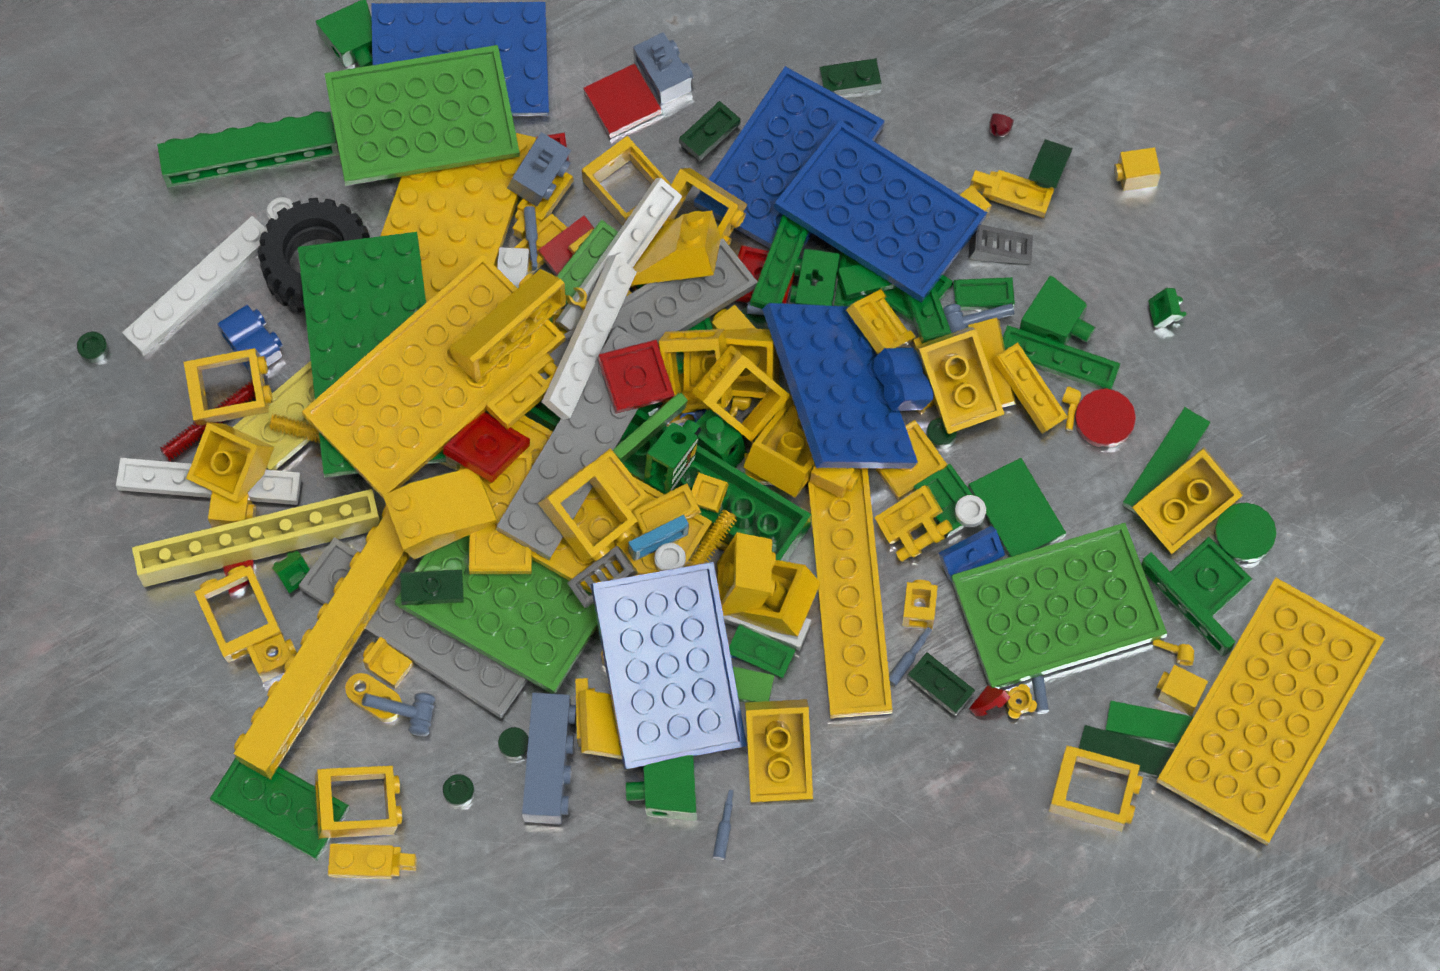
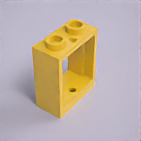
[582,136,671,226]
[662,168,748,245]
[659,329,733,413]
[692,345,791,442]
[184,348,273,426]
[538,462,638,562]
[194,566,284,663]
[1049,745,1143,832]
[315,766,402,839]

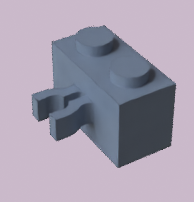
[633,32,694,105]
[507,132,571,206]

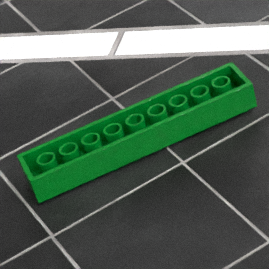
[525,399,812,562]

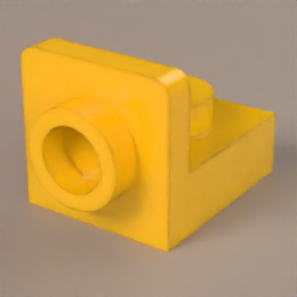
[363,637,414,689]

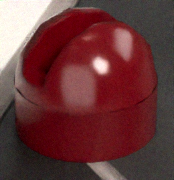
[989,113,1014,137]

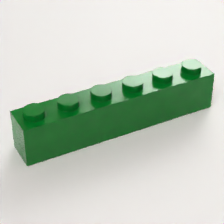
[157,111,339,188]

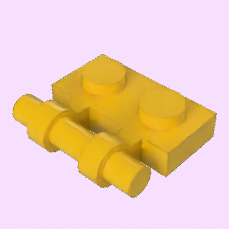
[874,485,953,562]

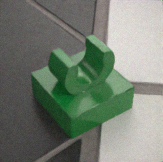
[1148,288,1186,328]
[272,550,310,594]

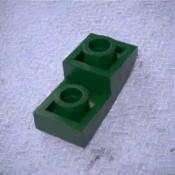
[1028,139,1073,188]

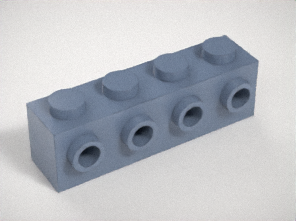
[522,693,576,824]

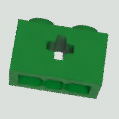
[790,249,840,306]

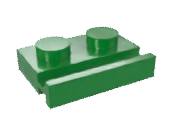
[913,464,973,538]

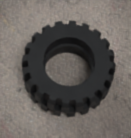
[258,198,370,314]

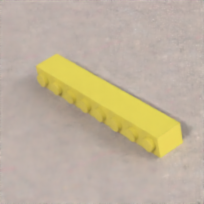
[132,489,381,587]

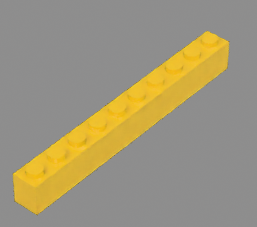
[233,505,410,779]

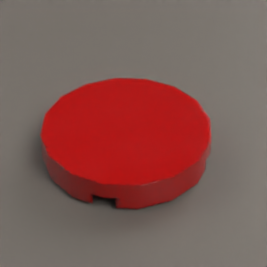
[1075,389,1136,448]

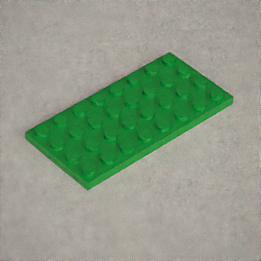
[298,232,446,478]

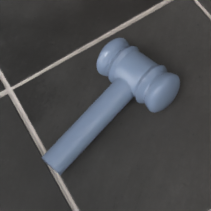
[943,303,1015,333]
[362,693,436,736]

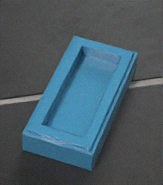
[628,515,689,561]

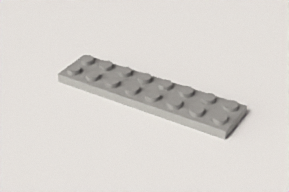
[540,238,757,380]
[496,326,645,560]
[299,537,528,718]

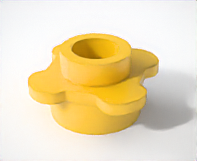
[1006,684,1037,719]

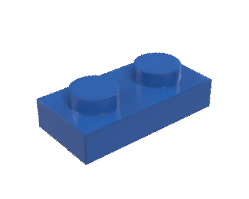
[938,526,1005,582]

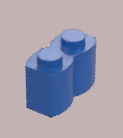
[217,305,283,376]
[874,348,933,411]

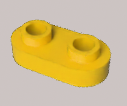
[345,673,402,722]

